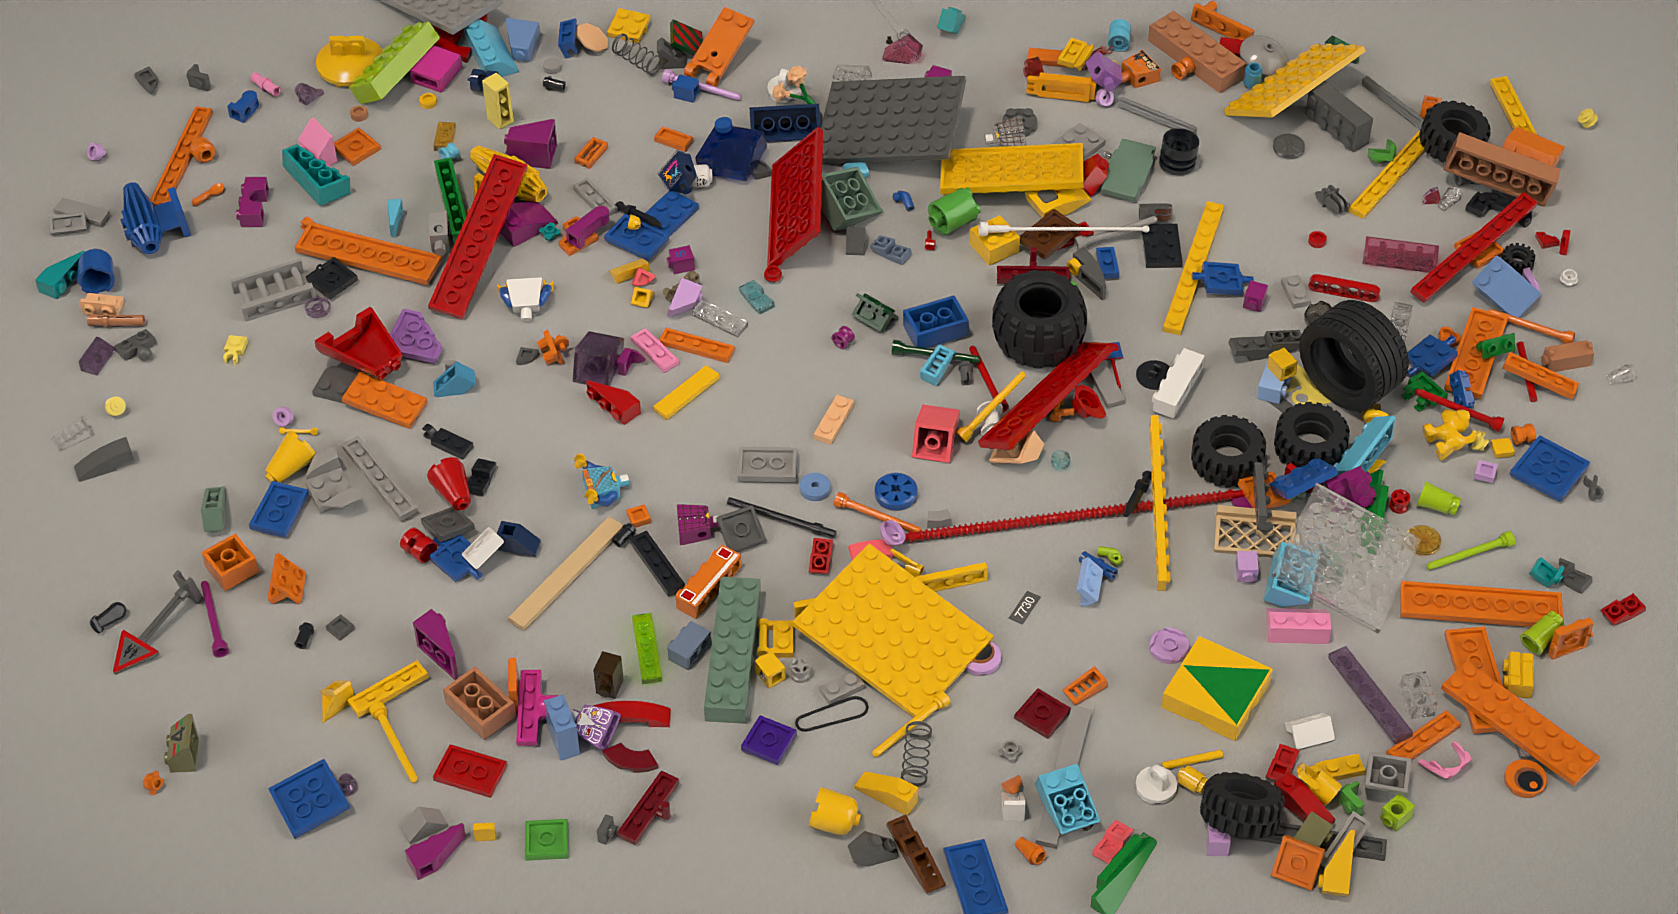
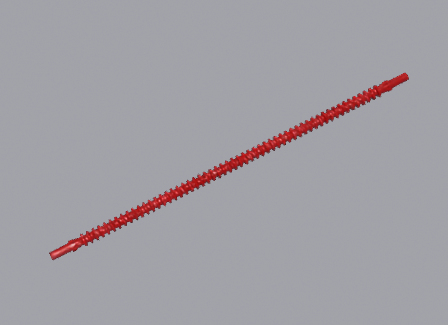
[904,489,1245,543]

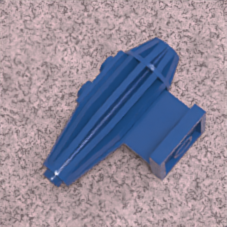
[120,182,191,254]

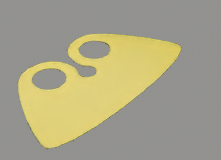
[1287,365,1331,405]

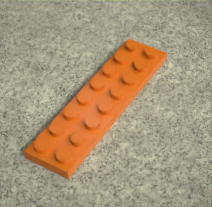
[295,222,442,285]
[1400,581,1563,627]
[1441,661,1600,786]

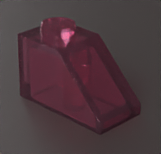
[882,33,923,64]

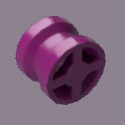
[831,326,855,349]

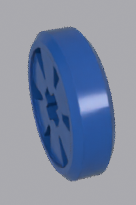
[875,472,917,510]

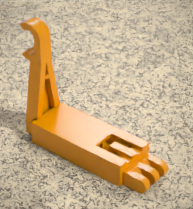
[1026,73,1097,102]

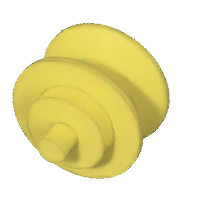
[1578,109,1598,128]
[105,397,126,416]
[1471,430,1489,451]

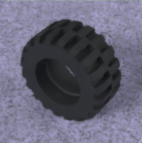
[1419,100,1491,163]
[1274,402,1350,467]
[1191,415,1266,488]
[1200,772,1285,840]

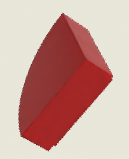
[1559,229,1571,256]
[1535,232,1560,249]

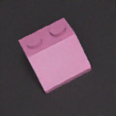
[298,118,337,166]

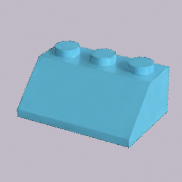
[1263,542,1319,607]

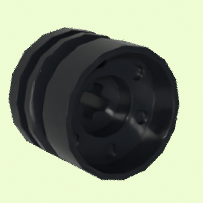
[1159,128,1199,175]

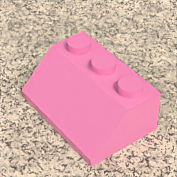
[1266,608,1331,644]

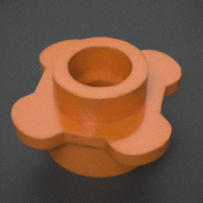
[143,770,164,795]

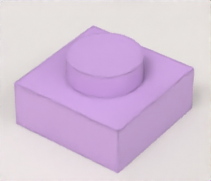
[1474,460,1498,483]

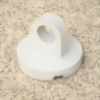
[767,69,801,103]
[1135,764,1177,804]

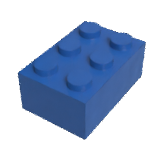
[903,295,969,348]

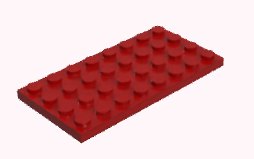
[767,127,824,267]

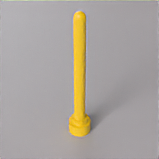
[956,371,1026,443]
[872,691,951,757]
[369,702,418,783]

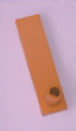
[1191,1,1255,40]

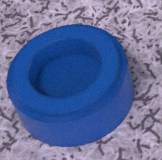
[715,117,733,133]

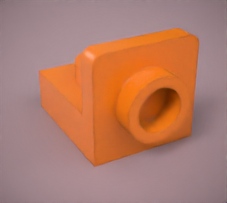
[1420,95,1442,118]

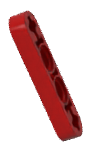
[1308,274,1381,302]

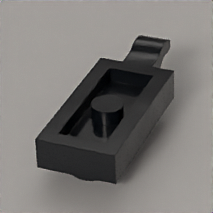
[422,423,473,460]

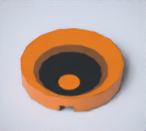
[1504,759,1547,798]

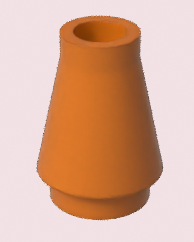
[1015,837,1046,865]

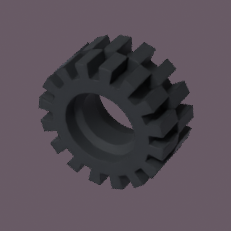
[1501,243,1536,276]

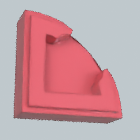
[631,268,656,286]

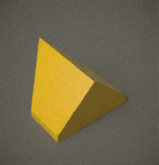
[320,680,354,724]

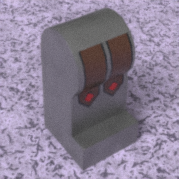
[1139,203,1172,222]

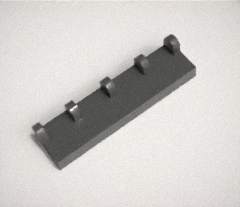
[1252,462,1273,530]

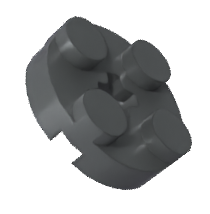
[1002,108,1037,138]

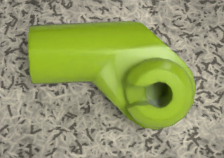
[1097,546,1123,566]

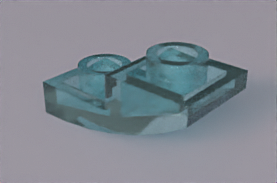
[738,280,775,314]

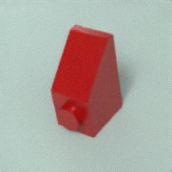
[1080,154,1109,197]

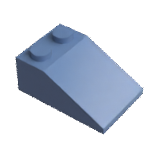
[1472,255,1541,318]

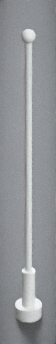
[978,222,1149,236]

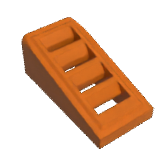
[1062,666,1108,706]

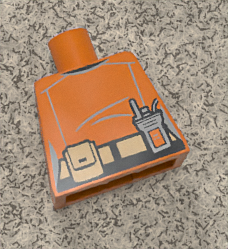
[1121,50,1161,88]

